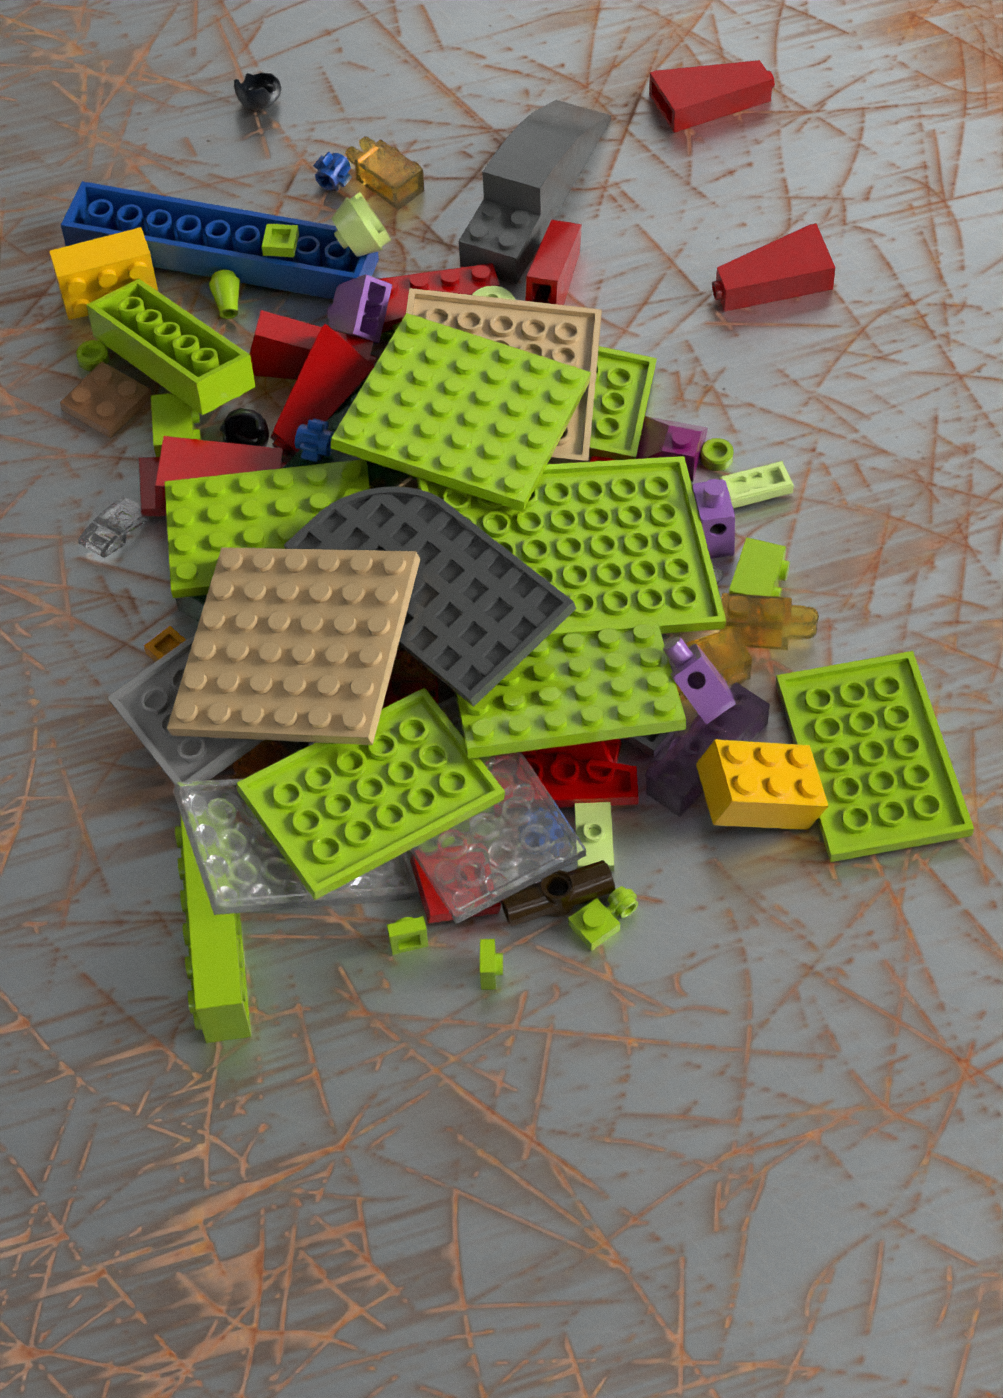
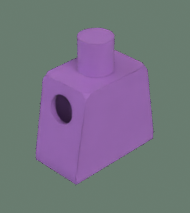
[327,274,392,343]
[692,479,735,559]
[663,636,736,725]

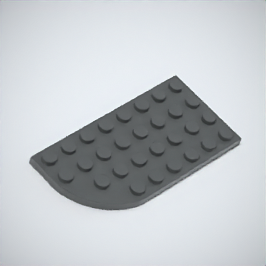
[284,486,576,707]

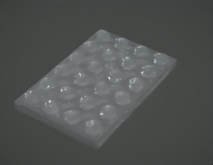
[410,695,586,924]
[173,779,419,915]

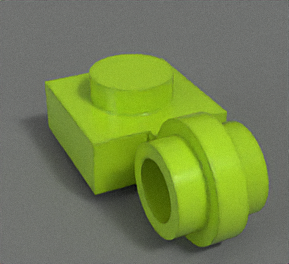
[568,886,639,951]

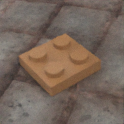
[60,361,152,438]

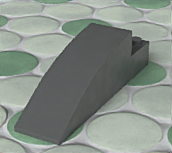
[459,100,611,284]

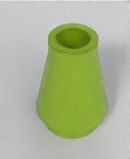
[209,270,240,319]

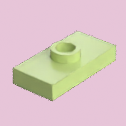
[719,461,794,508]
[575,802,614,871]

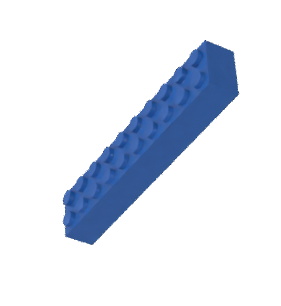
[61,181,379,299]

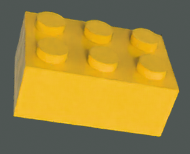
[49,227,158,320]
[696,739,828,830]

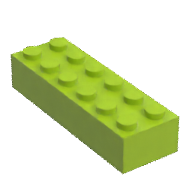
[87,279,256,415]
[175,805,251,1043]

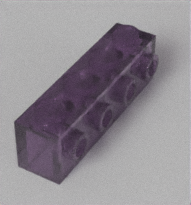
[645,682,770,817]

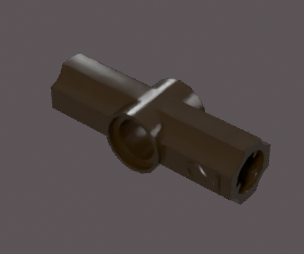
[500,860,615,927]

